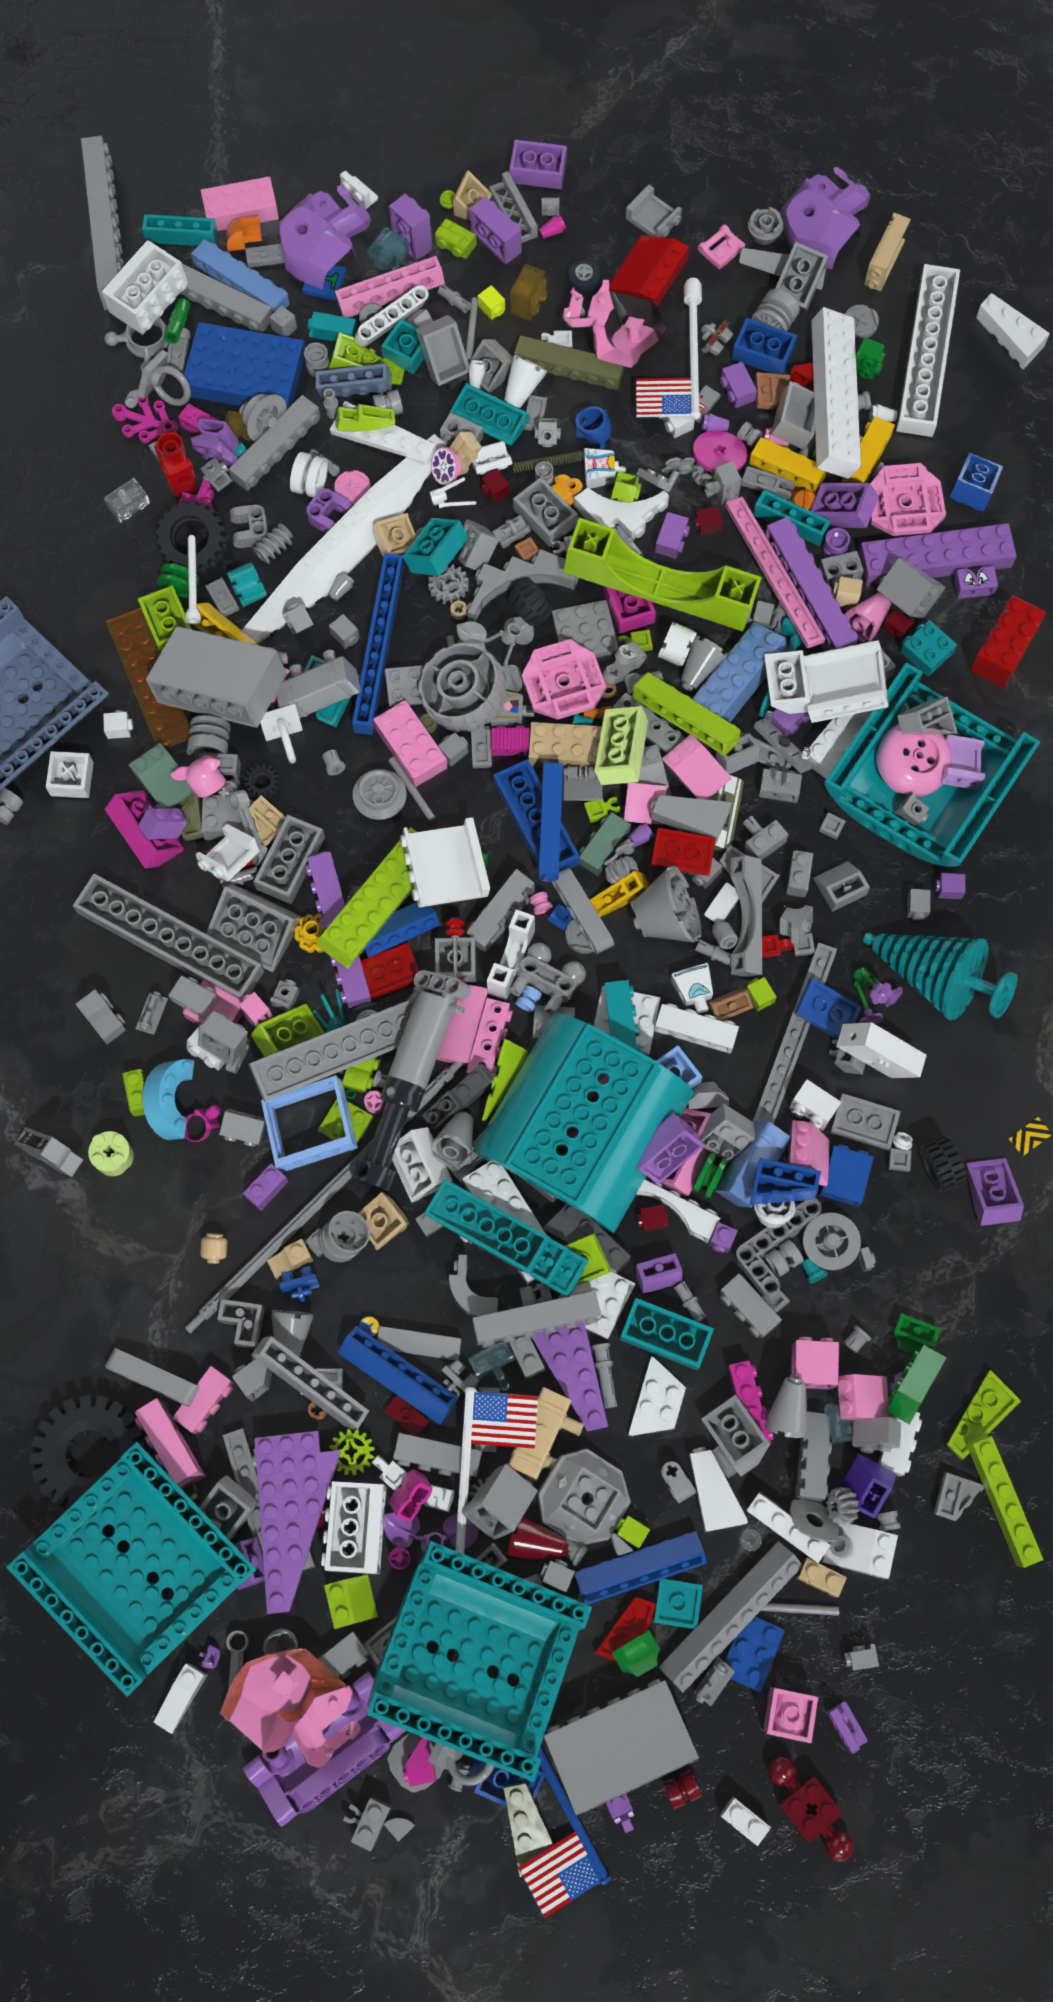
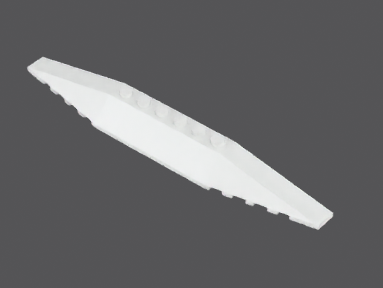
[242,435,448,644]

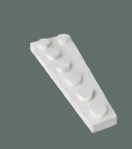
[330,401,436,464]

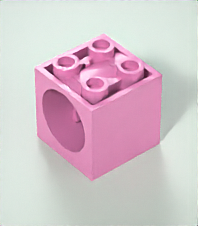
[791,1337,839,1390]
[763,1687,818,1743]

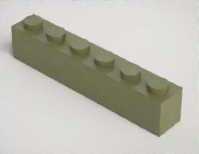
[514,335,624,390]

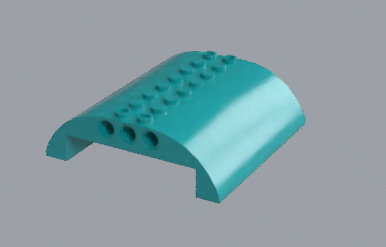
[824,662,1040,867]

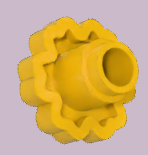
[294,914,325,953]

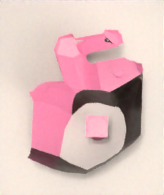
[564,280,666,368]

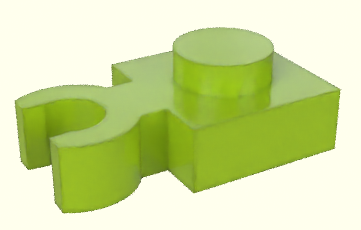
[618,630,653,651]
[584,797,620,823]

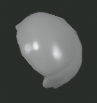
[263,1628,298,1655]

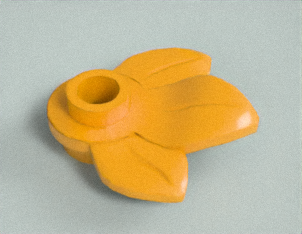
[551,474,583,506]

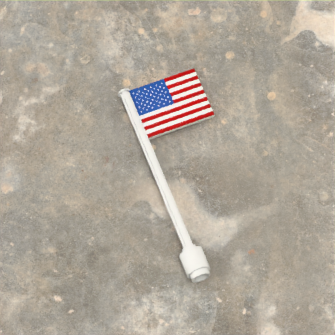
[636,278,702,420]
[455,1387,538,1554]

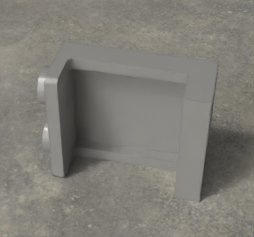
[626,185,682,238]

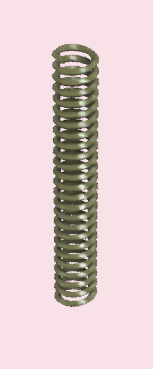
[513,450,584,473]

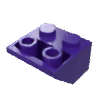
[840,1453,897,1519]

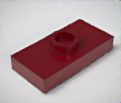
[384,1396,429,1437]

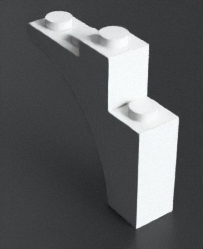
[574,487,669,539]

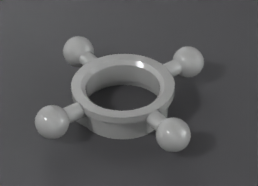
[104,317,191,372]

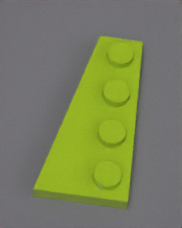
[946,1370,1021,1460]

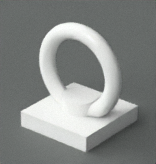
[260,704,303,764]

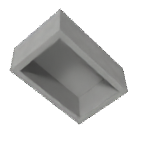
[416,315,469,386]
[771,381,815,450]

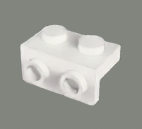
[340,171,378,209]
[472,441,512,475]

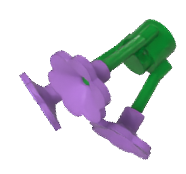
[853,967,903,1024]

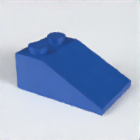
[949,452,1003,512]
[464,1759,545,1807]

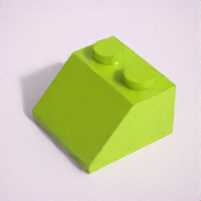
[324,1574,378,1629]

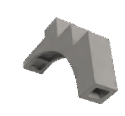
[466,549,579,622]

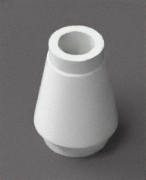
[468,360,486,389]
[869,404,897,422]

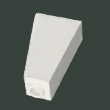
[689,1447,748,1532]

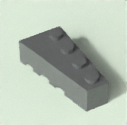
[543,1204,631,1274]

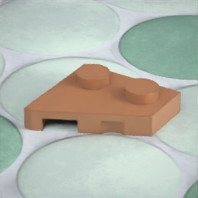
[755,372,790,409]

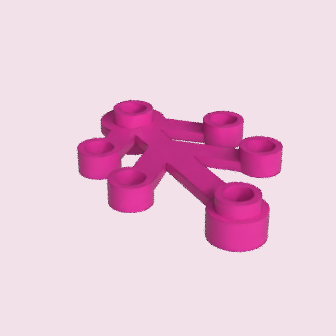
[112,396,178,443]

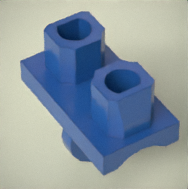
[279,1266,320,1303]

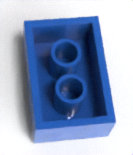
[732,318,797,374]

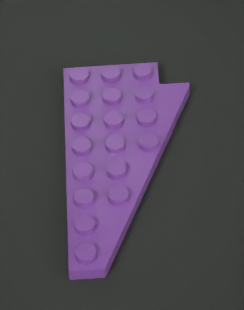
[254,1431,340,1614]

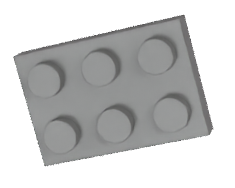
[830,1093,901,1151]

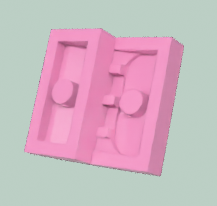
[624,783,667,825]

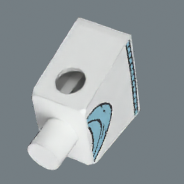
[671,963,713,1014]

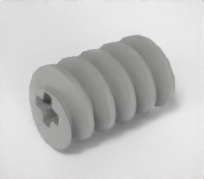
[252,523,293,564]

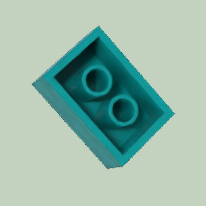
[402,518,469,576]

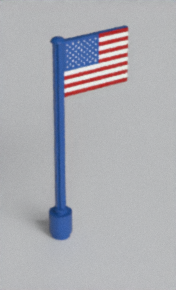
[518,1747,611,1918]

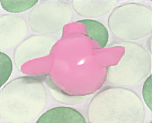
[171,755,226,797]

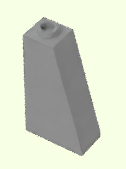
[650,795,732,844]

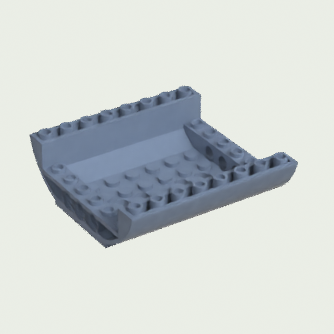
[0,596,109,792]

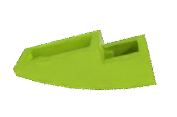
[336,404,395,432]

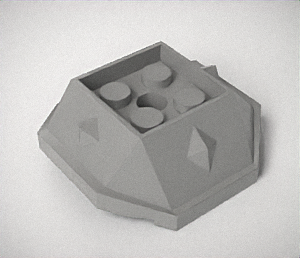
[537,1448,631,1545]

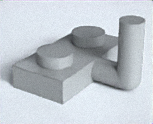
[636,468,680,492]

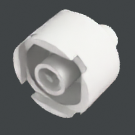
[658,622,697,667]

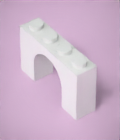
[487,909,535,1001]

